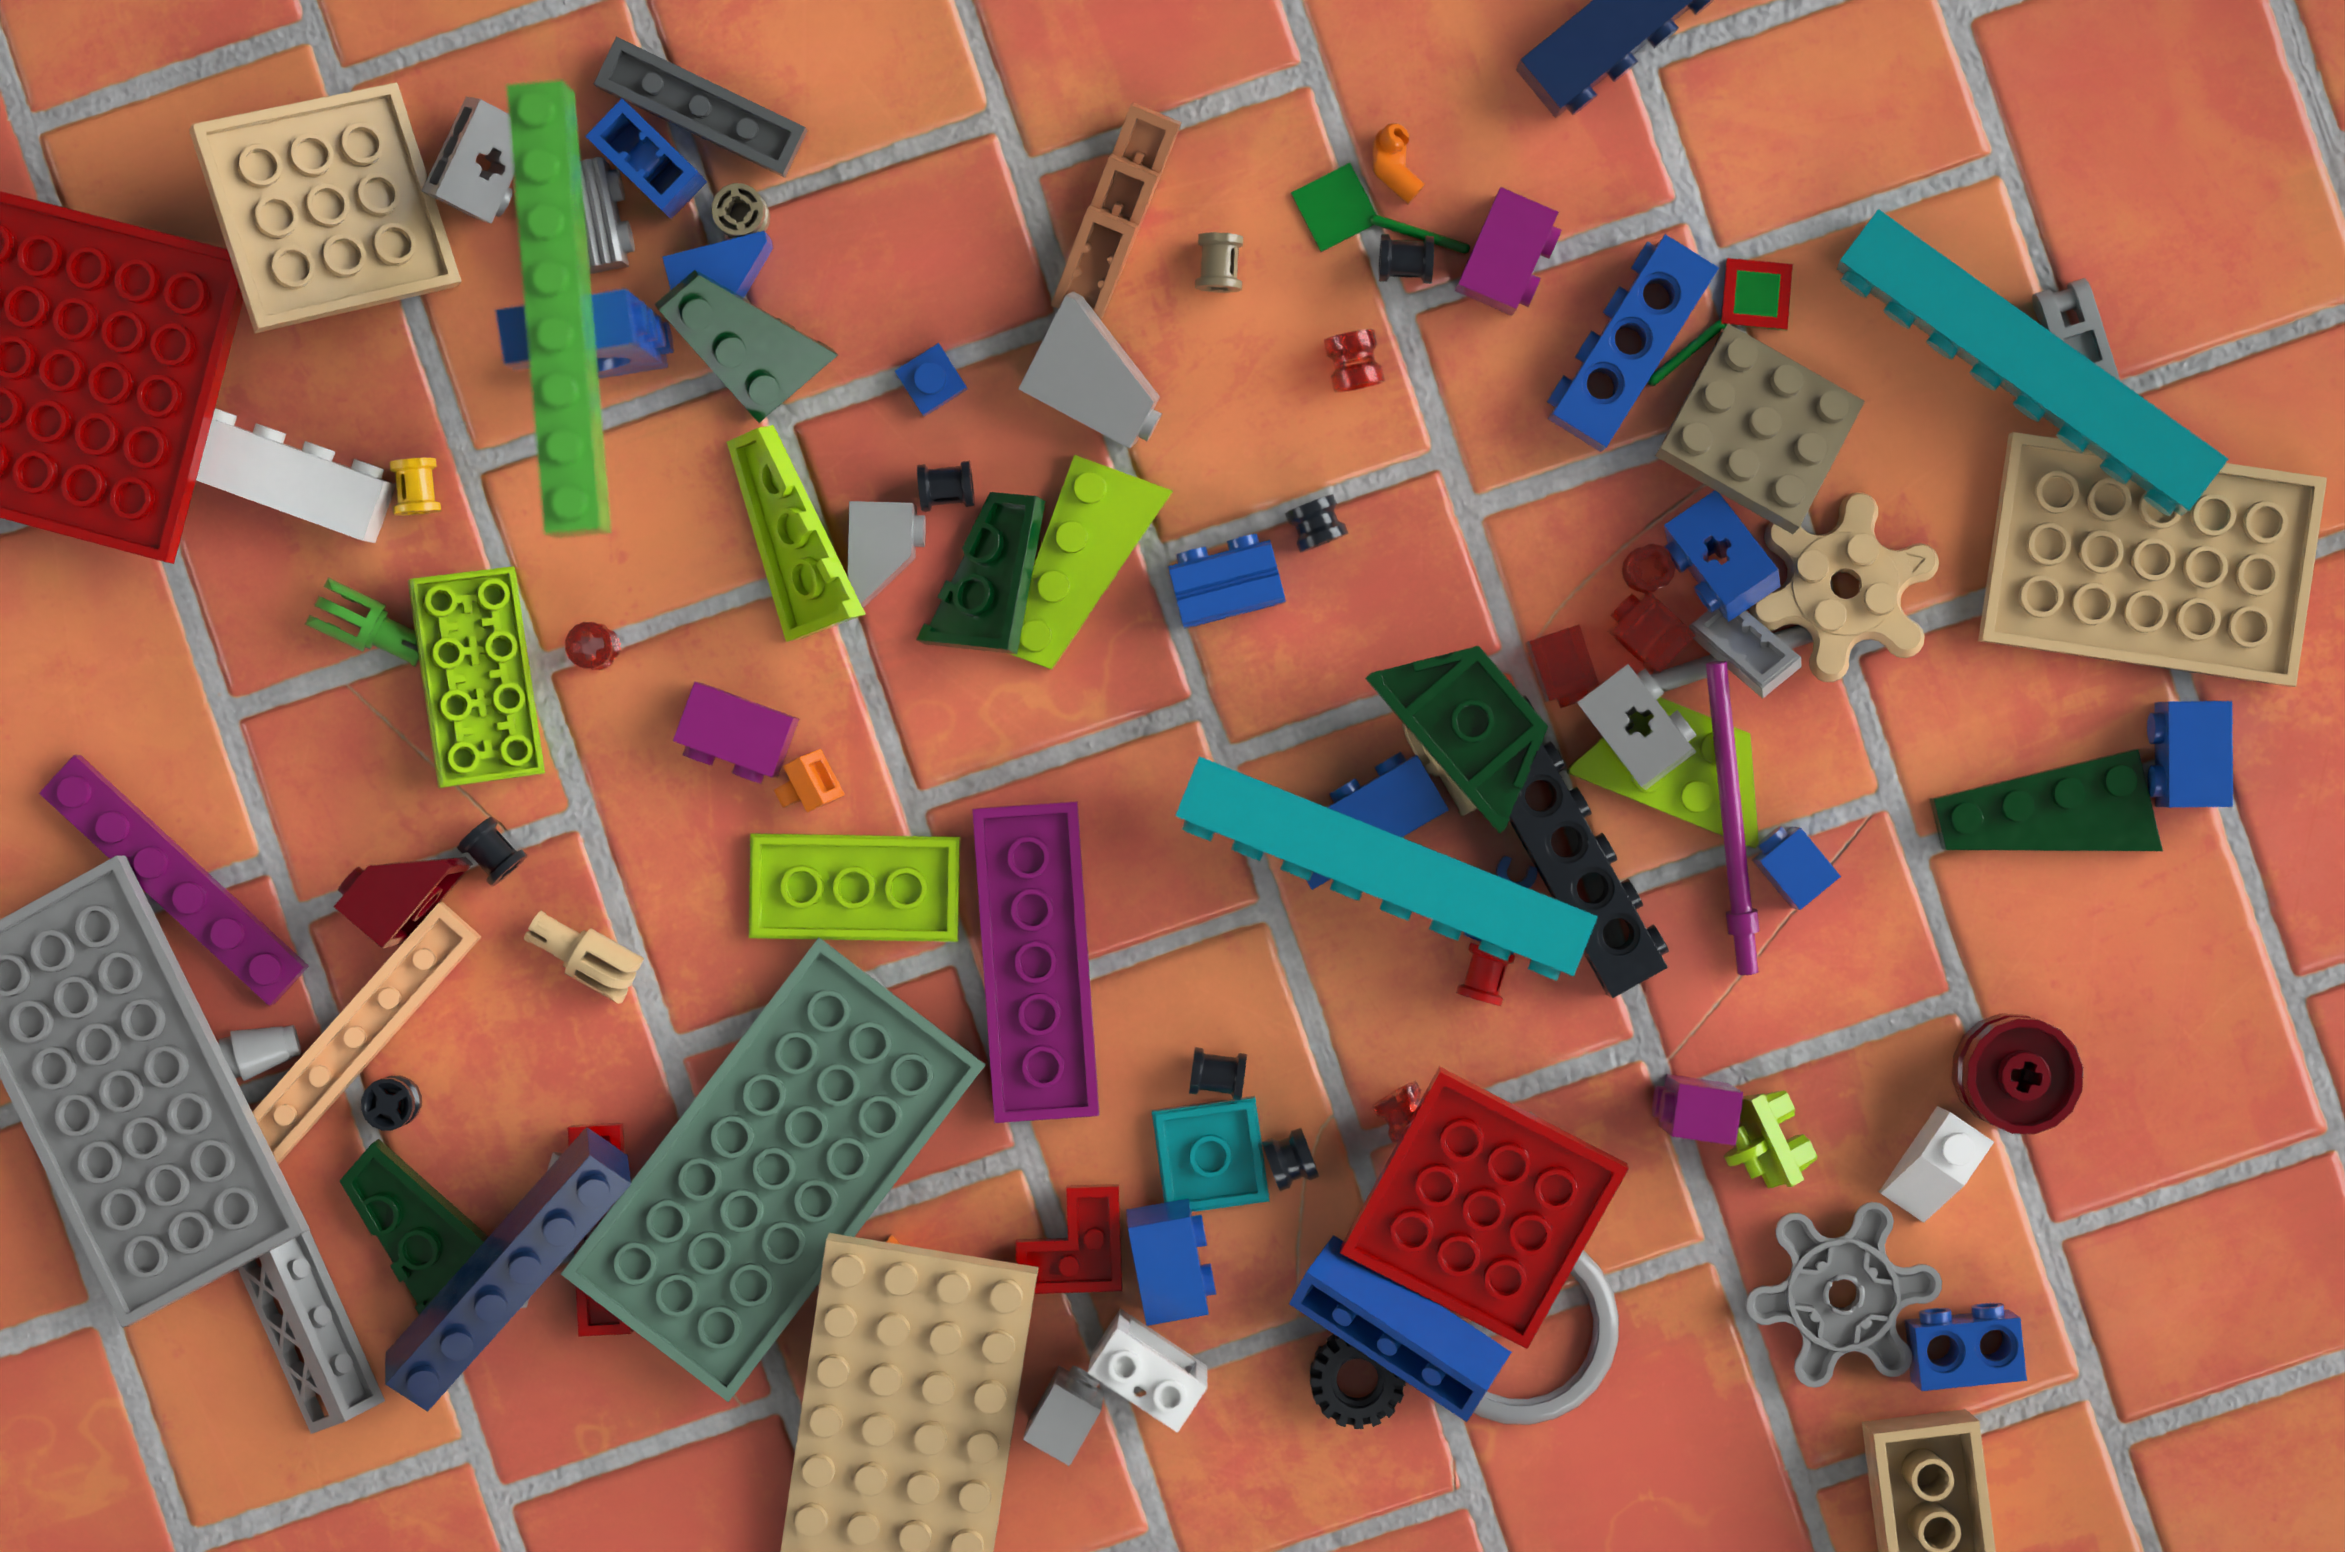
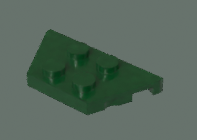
[1365,646,1548,833]

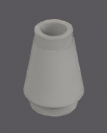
[219,1025,302,1081]

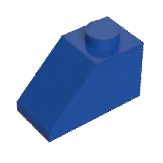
[662,231,773,298]

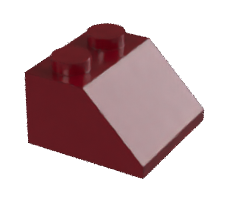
[333,857,473,948]

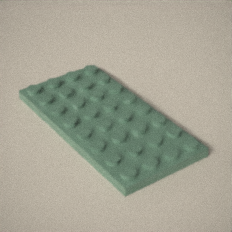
[561,938,986,1402]

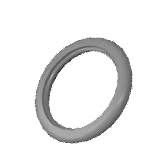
[1439,1250,1619,1425]

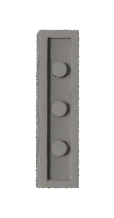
[238,1230,385,1434]

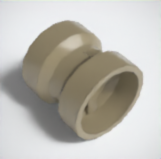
[712,183,770,239]

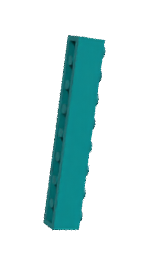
[1837,209,2229,516]
[1175,756,1598,980]

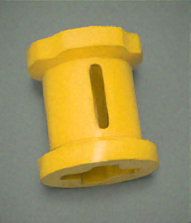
[389,458,441,516]

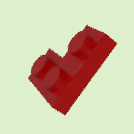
[1016,1184,1123,1294]

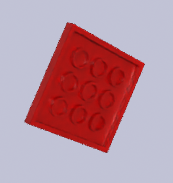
[1340,1066,1629,1349]

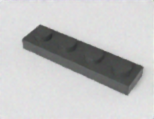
[594,36,808,178]

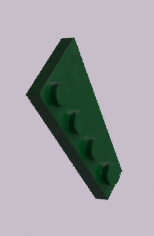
[1930,749,2163,851]

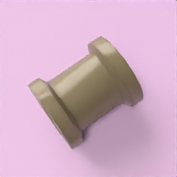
[1195,232,1243,293]

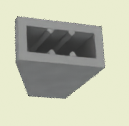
[1018,291,1162,449]

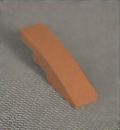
[1051,102,1182,320]

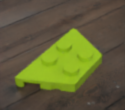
[1567,697,1759,849]

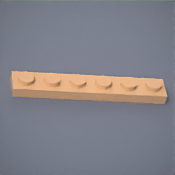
[252,902,481,1165]

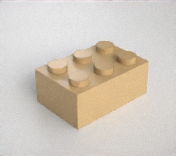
[1862,1409,1996,1552]

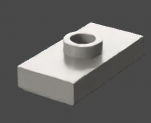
[1689,609,1802,699]

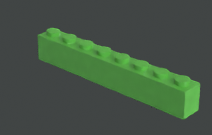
[506,80,611,538]

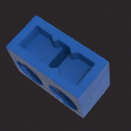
[1905,1303,2027,1391]

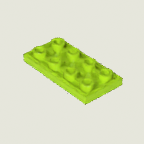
[408,566,545,788]

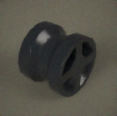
[1285,494,1348,553]
[361,1075,422,1131]
[1262,1128,1319,1191]

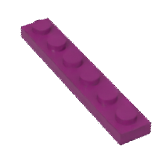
[39,755,309,1006]

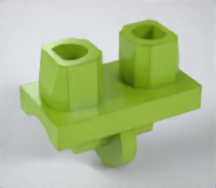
[1724,1090,1818,1188]

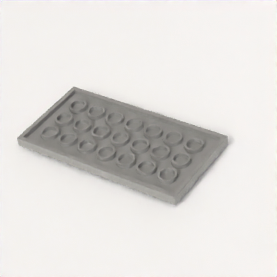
[0,855,310,1328]

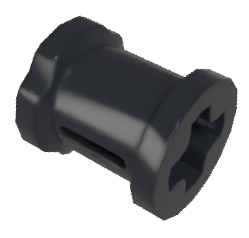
[1378,234,1434,284]
[917,461,975,512]
[457,817,527,887]
[1189,1047,1247,1100]

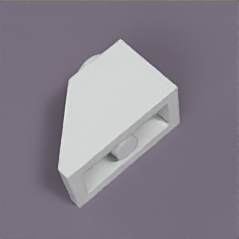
[1879,1106,1994,1223]

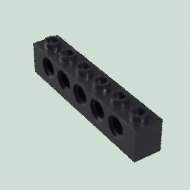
[1509,695,1669,998]

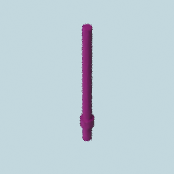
[1706,661,1760,975]

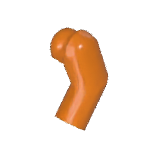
[1373,123,1425,204]

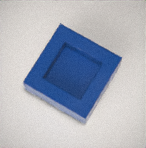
[895,343,968,417]

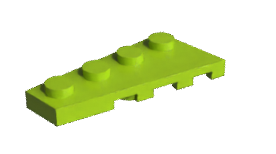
[727,425,865,642]
[1007,455,1173,670]

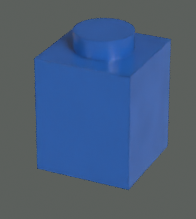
[1752,826,1841,910]

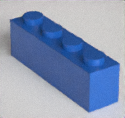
[1289,1235,1512,1422]

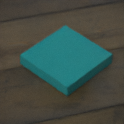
[1152,1096,1270,1212]

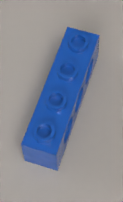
[1547,234,1719,452]

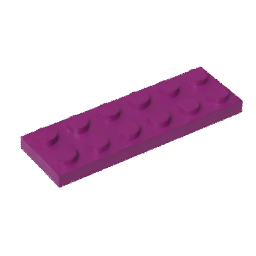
[972,801,1100,1123]

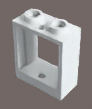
[1088,1308,1207,1433]

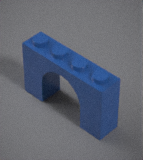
[495,289,674,379]

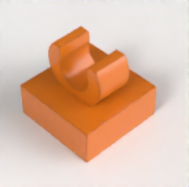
[774,749,845,813]

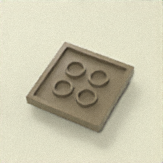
[1655,324,1865,534]

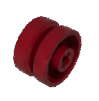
[1952,1013,2084,1135]

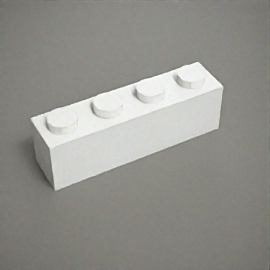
[196,408,396,543]

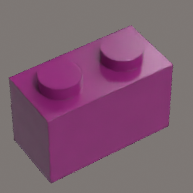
[1455,187,1562,316]
[673,682,799,784]
[1652,1074,1743,1146]

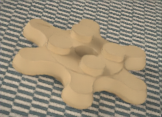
[1749,493,1939,682]

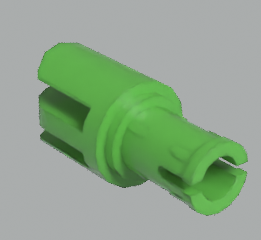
[305,577,419,666]

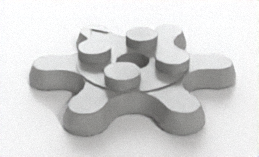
[1746,1202,1942,1388]

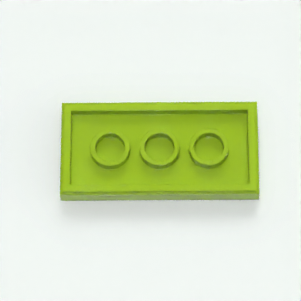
[749,833,961,942]

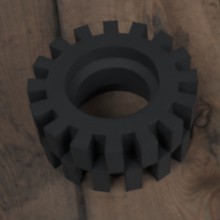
[1310,1334,1406,1429]

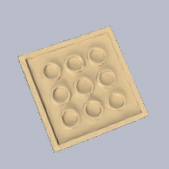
[189,82,461,333]

